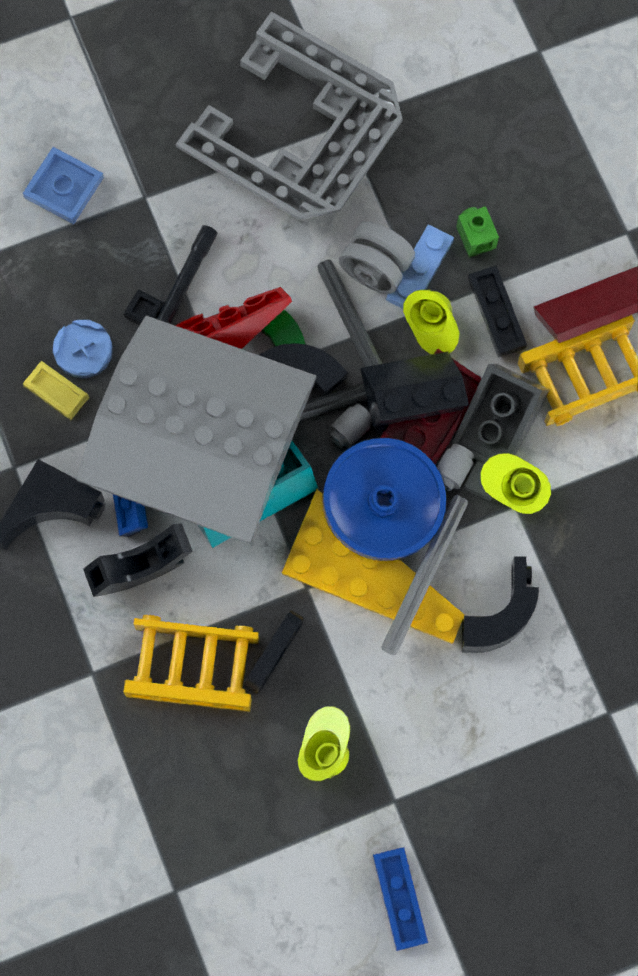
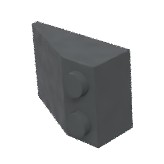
[451,363,550,463]

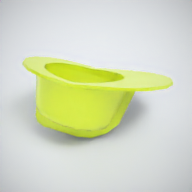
[403,289,460,354]
[480,453,551,514]
[298,706,350,781]

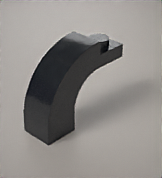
[259,343,348,396]
[83,523,193,597]
[462,556,539,653]

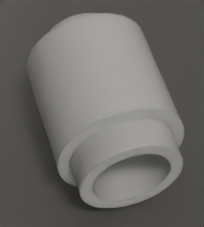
[329,404,372,448]
[437,444,474,491]

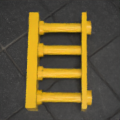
[517,315,638,426]
[123,615,259,712]

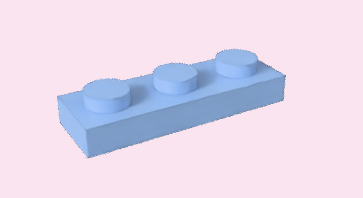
[386,224,454,309]

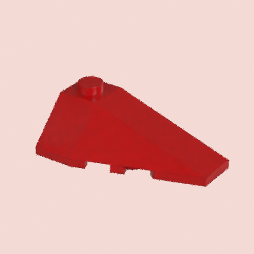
[175,287,292,349]

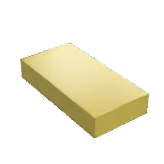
[23,361,89,420]

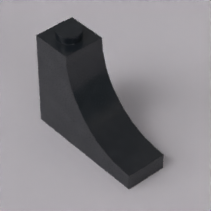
[0,459,106,550]

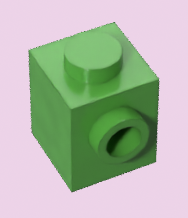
[456,206,499,258]

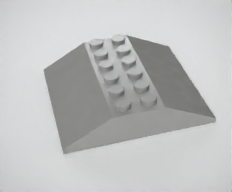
[76,316,316,544]

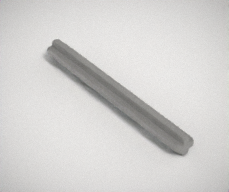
[381,495,468,655]

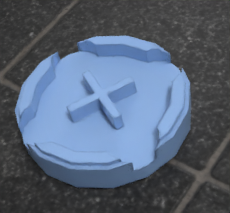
[53,320,113,378]

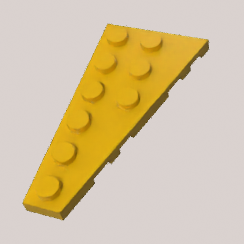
[282,489,464,644]

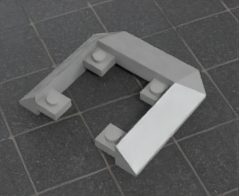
[176,11,403,220]

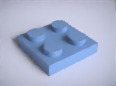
[23,147,104,224]

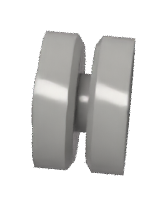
[339,221,415,294]

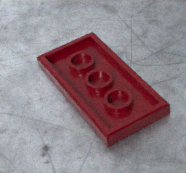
[533,266,638,343]
[380,349,482,464]

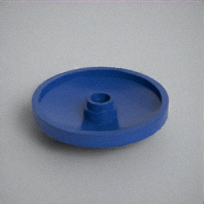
[322,438,446,561]

